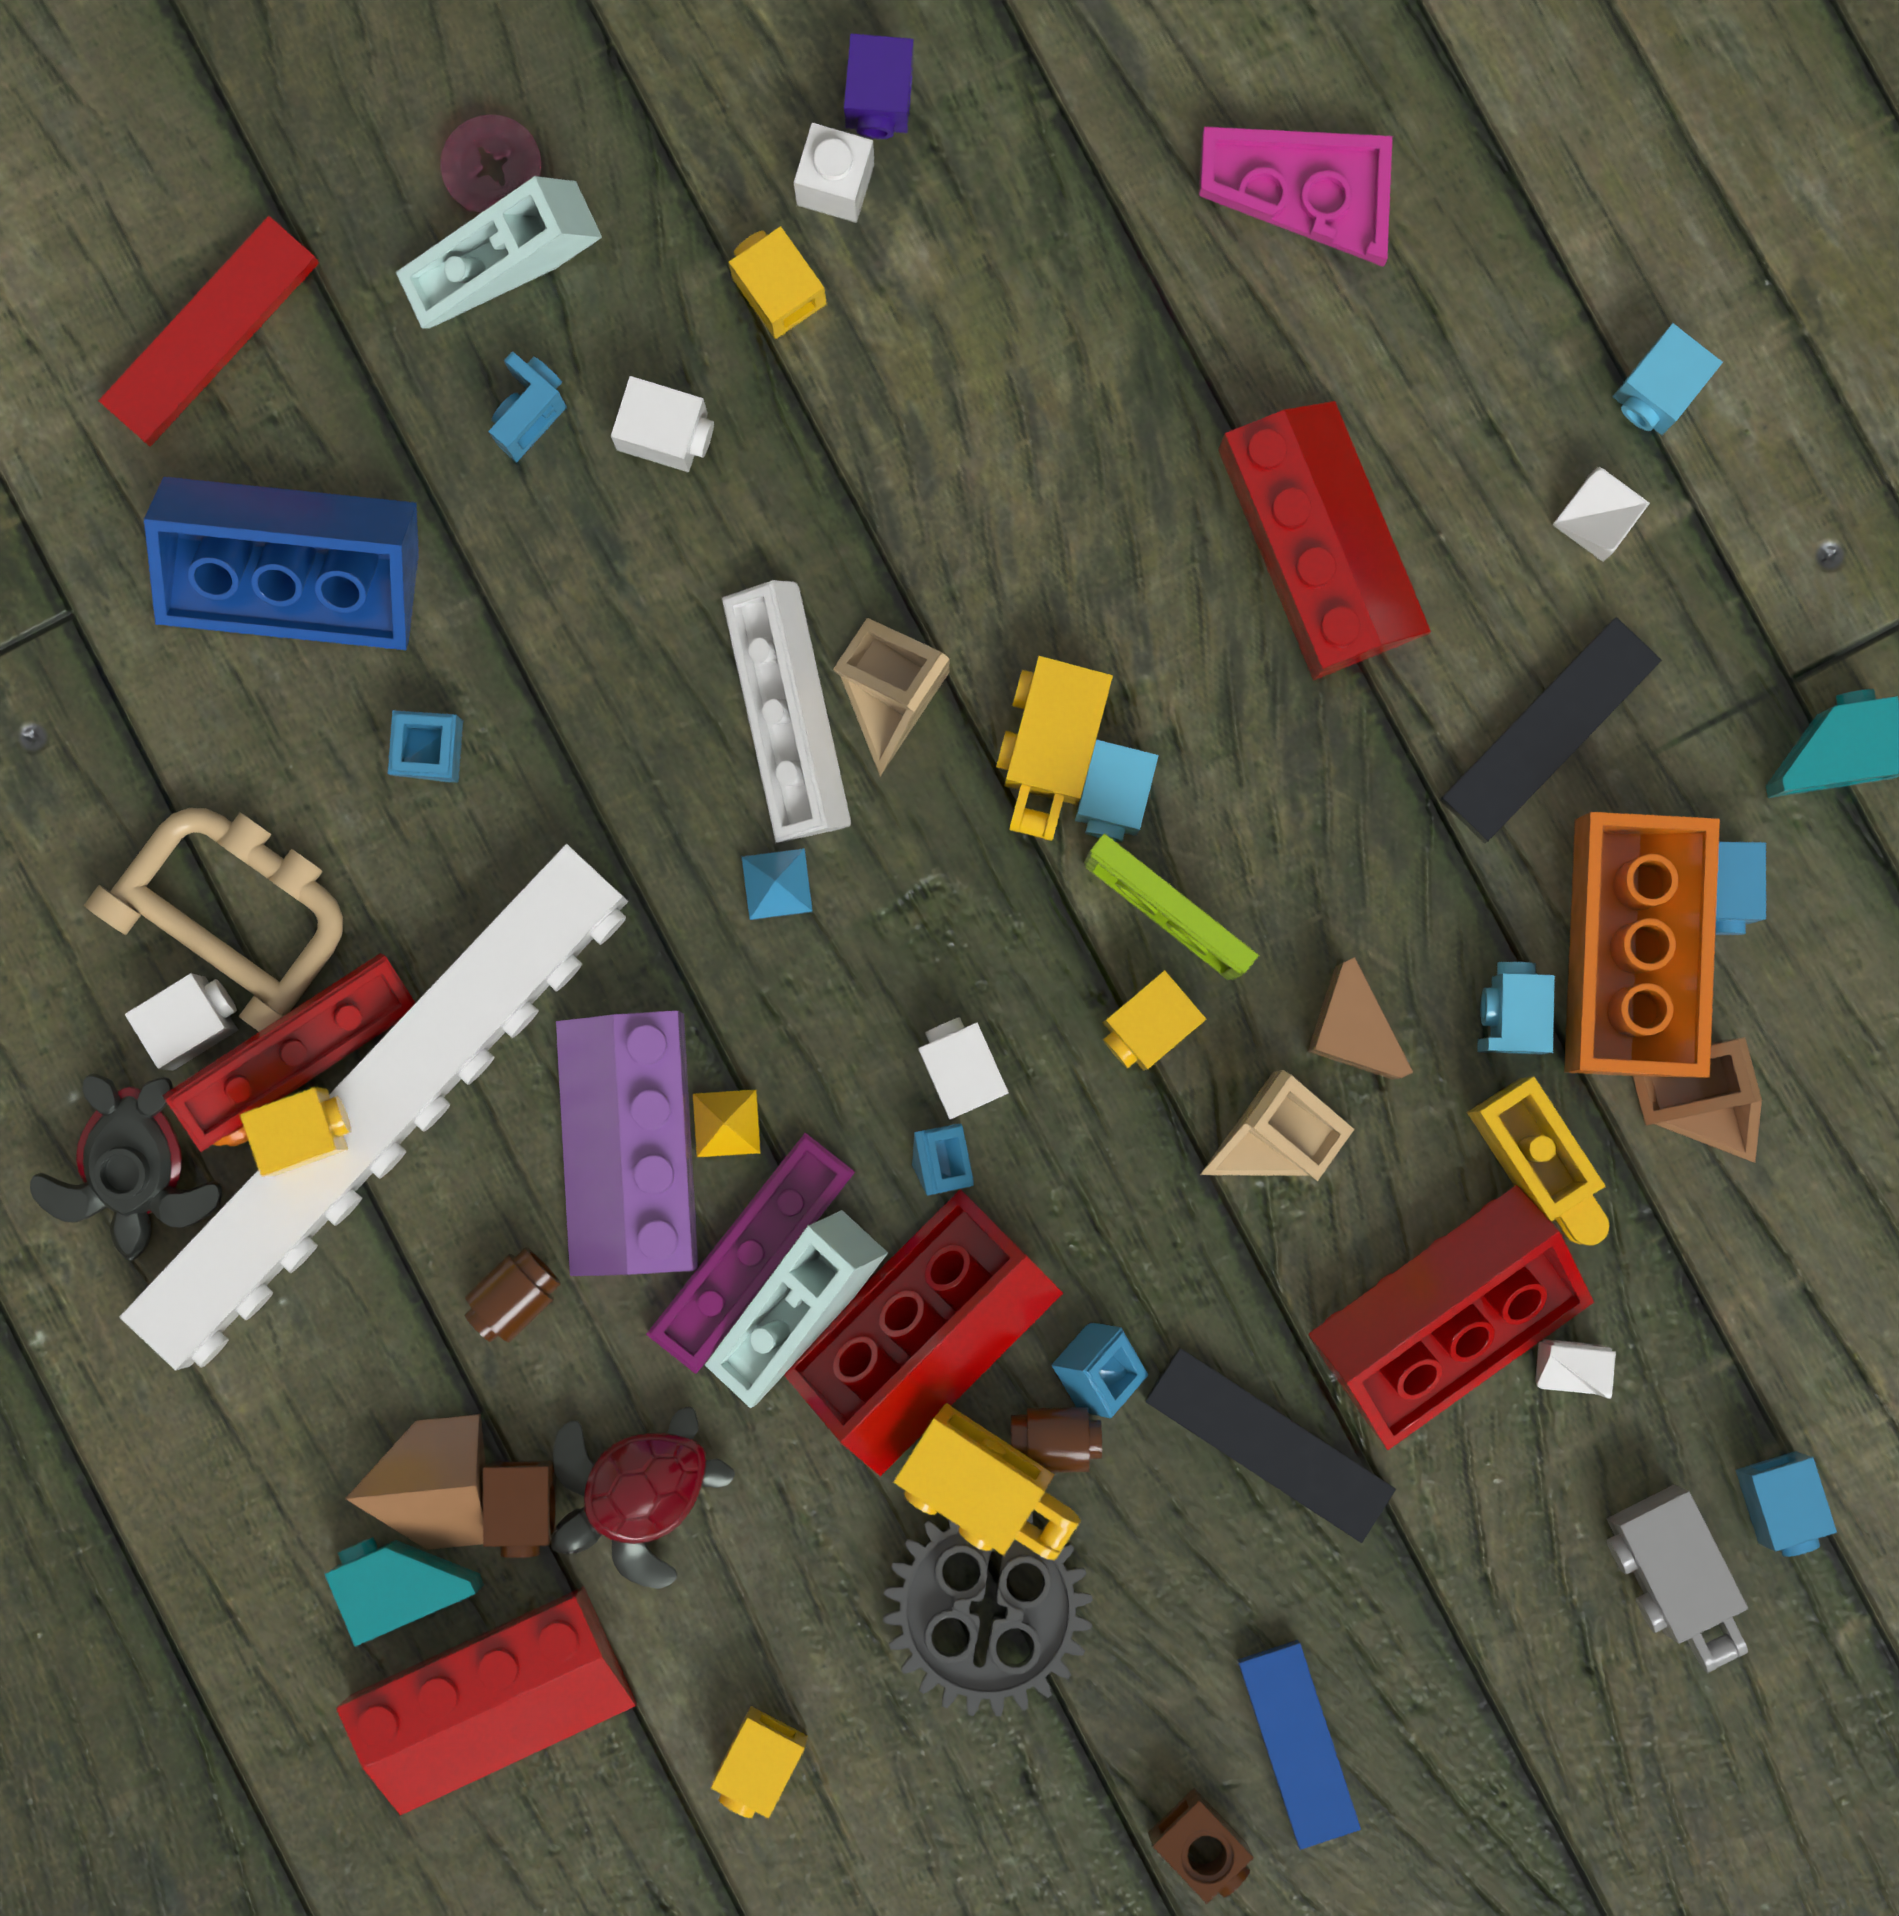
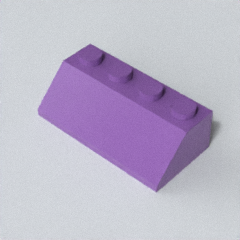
[556,1011,698,1276]

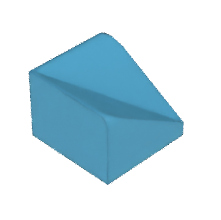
[388,710,463,783]
[1052,1323,1148,1418]

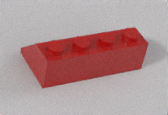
[1218,401,1431,680]
[1308,1185,1594,1450]
[784,1189,1063,1477]
[336,1586,637,1816]

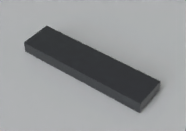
[1439,617,1662,843]
[1144,1347,1396,1543]

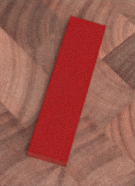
[98,216,319,447]
[162,953,415,1152]

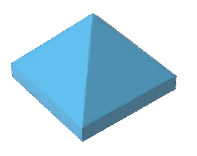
[742,849,813,920]
[912,1123,974,1195]

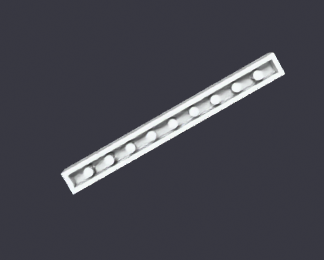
[120,844,629,1371]

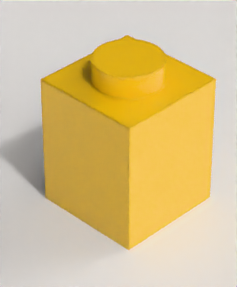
[729,226,826,340]
[1103,970,1207,1071]
[240,1087,351,1177]
[711,1706,808,1819]

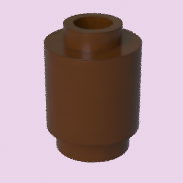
[465,1247,561,1343]
[1011,1407,1102,1473]

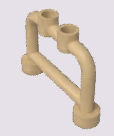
[83,808,343,1032]

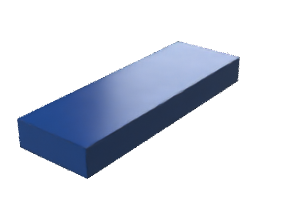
[1237,1640,1361,1850]

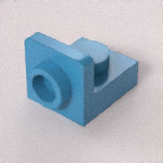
[488,351,567,463]

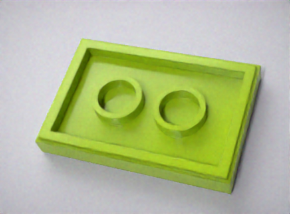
[1084,833,1259,981]

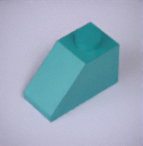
[1766,689,1899,798]
[325,1537,484,1646]

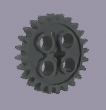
[883,1512,1093,1717]

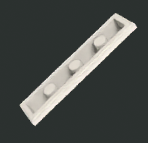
[722,580,851,842]

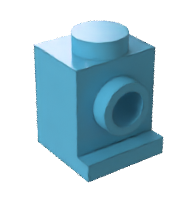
[1477,962,1555,1054]

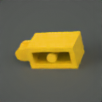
[996,656,1113,841]
[1467,1076,1609,1245]
[893,1403,1081,1560]

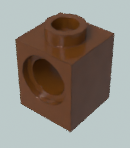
[483,1460,556,1558]
[1148,1788,1254,1904]

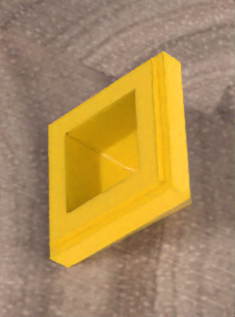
[693,1090,761,1157]

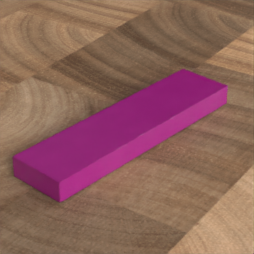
[646,1133,855,1374]

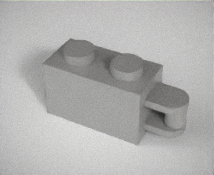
[1606,1484,1748,1673]

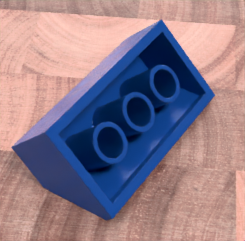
[144,477,419,650]

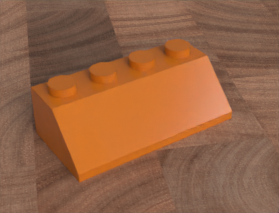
[1564,812,1720,1078]

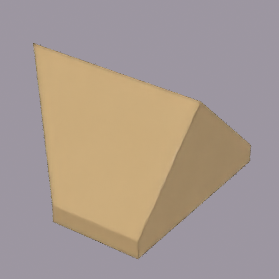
[833,618,950,776]
[1200,1070,1354,1181]

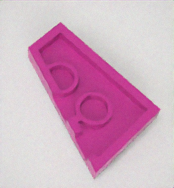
[1199,127,1392,267]

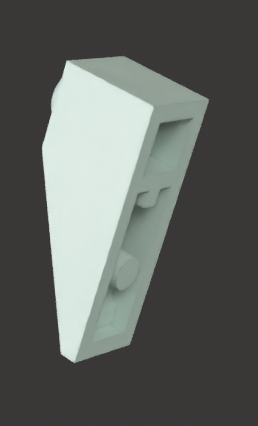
[396,176,602,329]
[705,1210,888,1408]

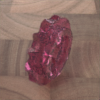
[440,115,543,213]

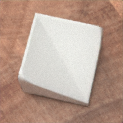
[1553,467,1650,562]
[1535,1339,1616,1399]

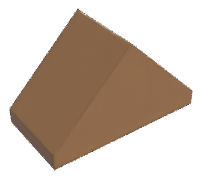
[1308,957,1413,1080]

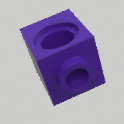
[844,33,914,139]

